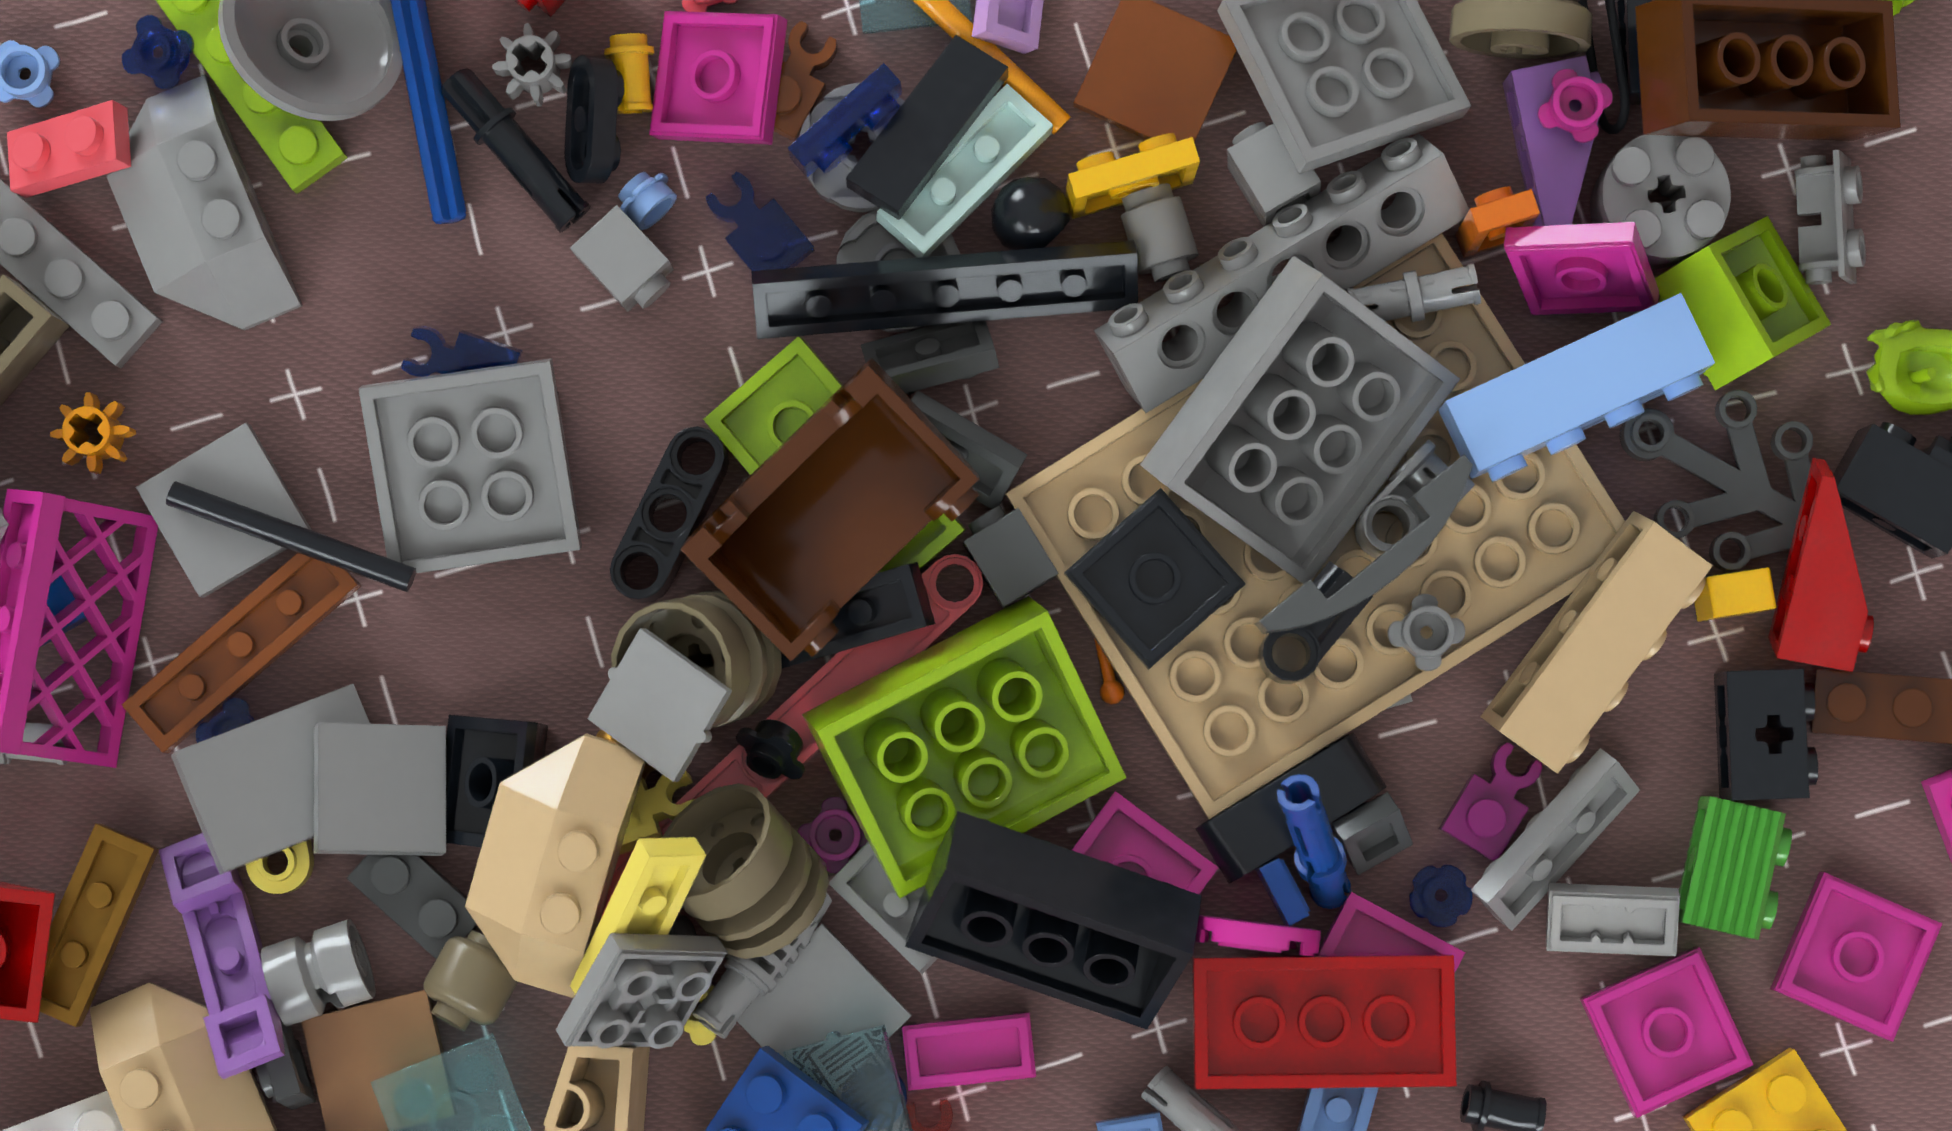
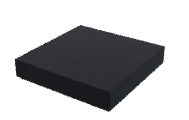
[1064,488,1245,670]

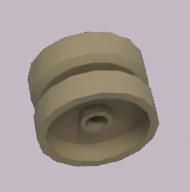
[1449,0,1593,59]

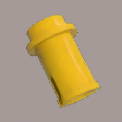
[604,33,654,114]

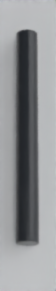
[166,481,416,592]

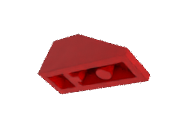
[1768,458,1874,672]

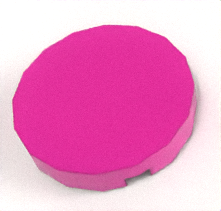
[1195,915,1321,956]

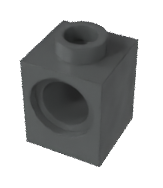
[963,506,1059,609]

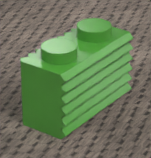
[1679,796,1792,940]

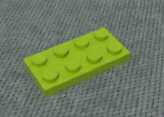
[703,336,967,573]

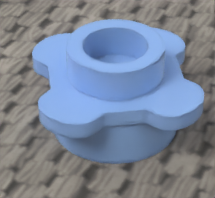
[0,40,60,108]

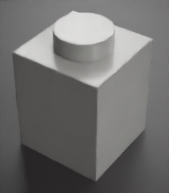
[1227,122,1321,227]
[570,205,674,312]

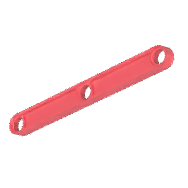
[601,554,984,918]

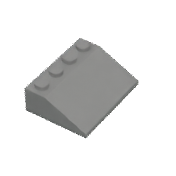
[1140,256,1460,584]

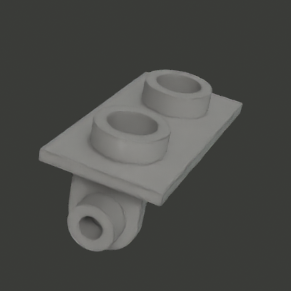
[1794,150,1866,285]

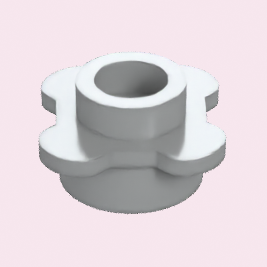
[1388,594,1465,671]

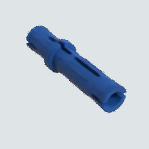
[1277,774,1352,909]

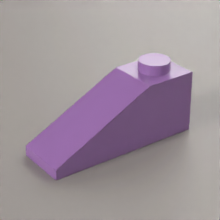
[1502,56,1602,226]

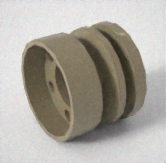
[611,591,782,728]
[662,783,829,959]

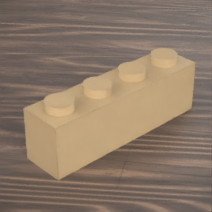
[1480,511,1713,774]

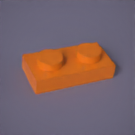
[1455,186,1540,258]

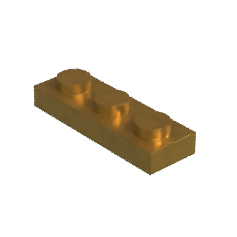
[40,823,160,1027]

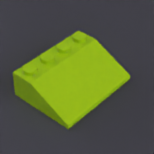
[802,596,1127,898]

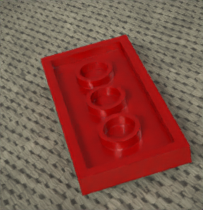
[1192,955,1457,1089]

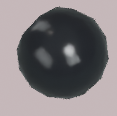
[991,177,1071,250]

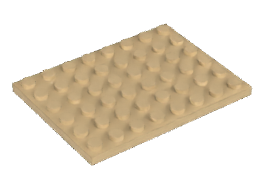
[1005,233,1625,819]

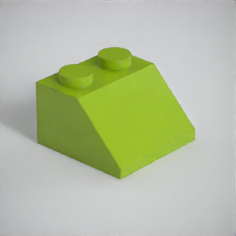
[1655,216,1832,391]

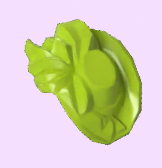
[1866,320,1952,415]

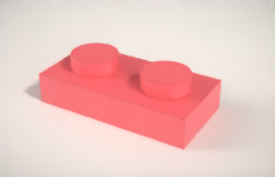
[7,100,131,198]

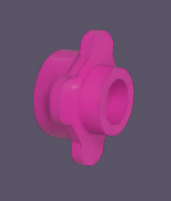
[1538,69,1613,143]

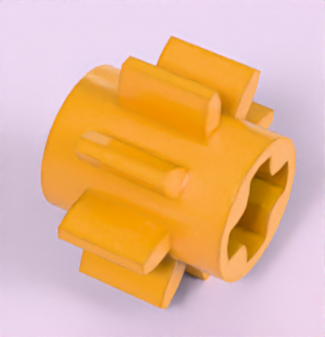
[50,392,136,474]

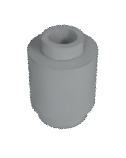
[1120,183,1199,282]

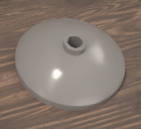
[218,0,403,121]

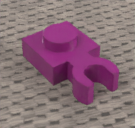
[1438,742,1542,862]

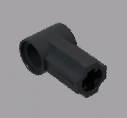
[1258,561,1373,684]

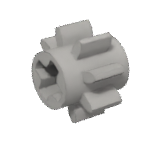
[492,23,574,107]

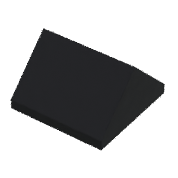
[446,715,548,848]

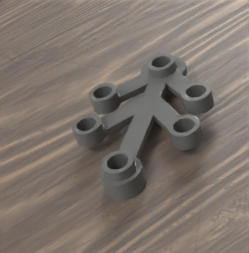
[1620,390,1848,571]

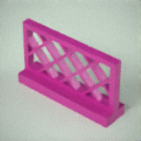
[0,488,158,768]

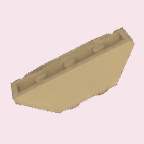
[465,733,646,998]
[90,982,277,1131]

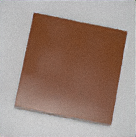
[1073,0,1237,143]

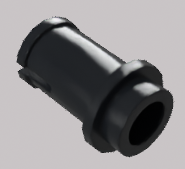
[1460,1081,1547,1131]

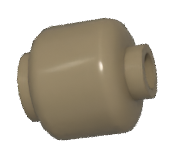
[423,930,518,1031]

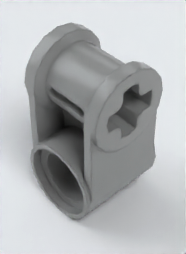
[1354,439,1475,558]

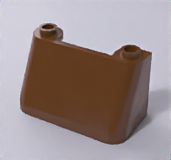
[680,358,980,661]

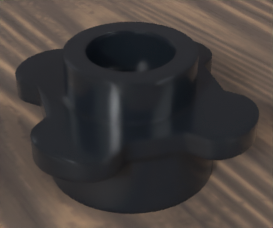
[736,719,805,780]

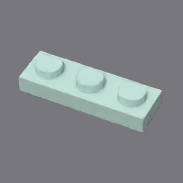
[876,84,1053,258]

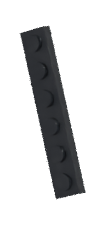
[751,240,1138,339]

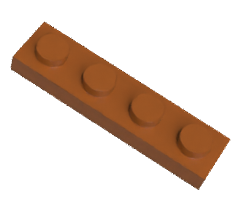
[122,553,362,754]

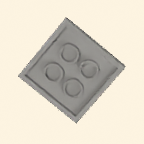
[1217,0,1471,174]
[358,358,582,573]

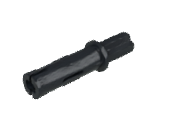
[441,68,590,233]

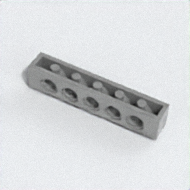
[1094,133,1469,413]

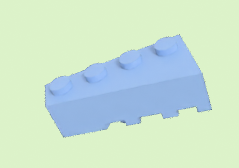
[1438,293,1715,482]

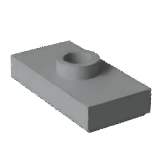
[1546,883,1680,956]

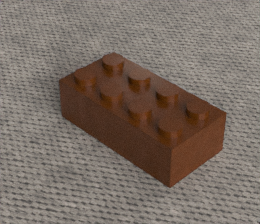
[1635,0,1901,141]

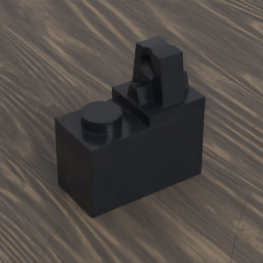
[1833,422,1952,559]

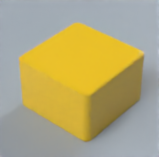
[1694,567,1777,622]

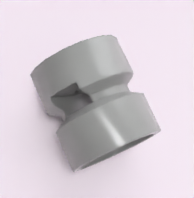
[261,919,376,1027]

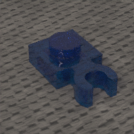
[706,172,815,271]
[401,326,523,377]

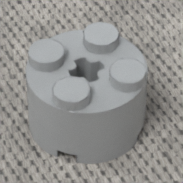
[1590,135,1731,269]

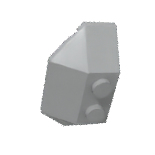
[106,75,302,331]

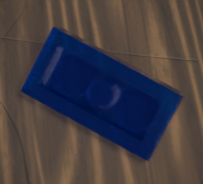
[788,63,902,178]

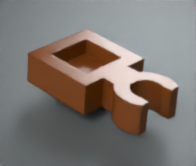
[774,21,837,143]

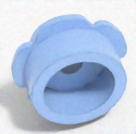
[618,172,677,230]

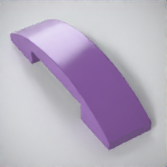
[159,833,285,1079]

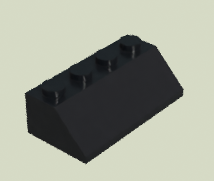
[905,811,1202,1029]

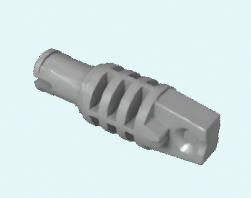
[692,892,832,1039]

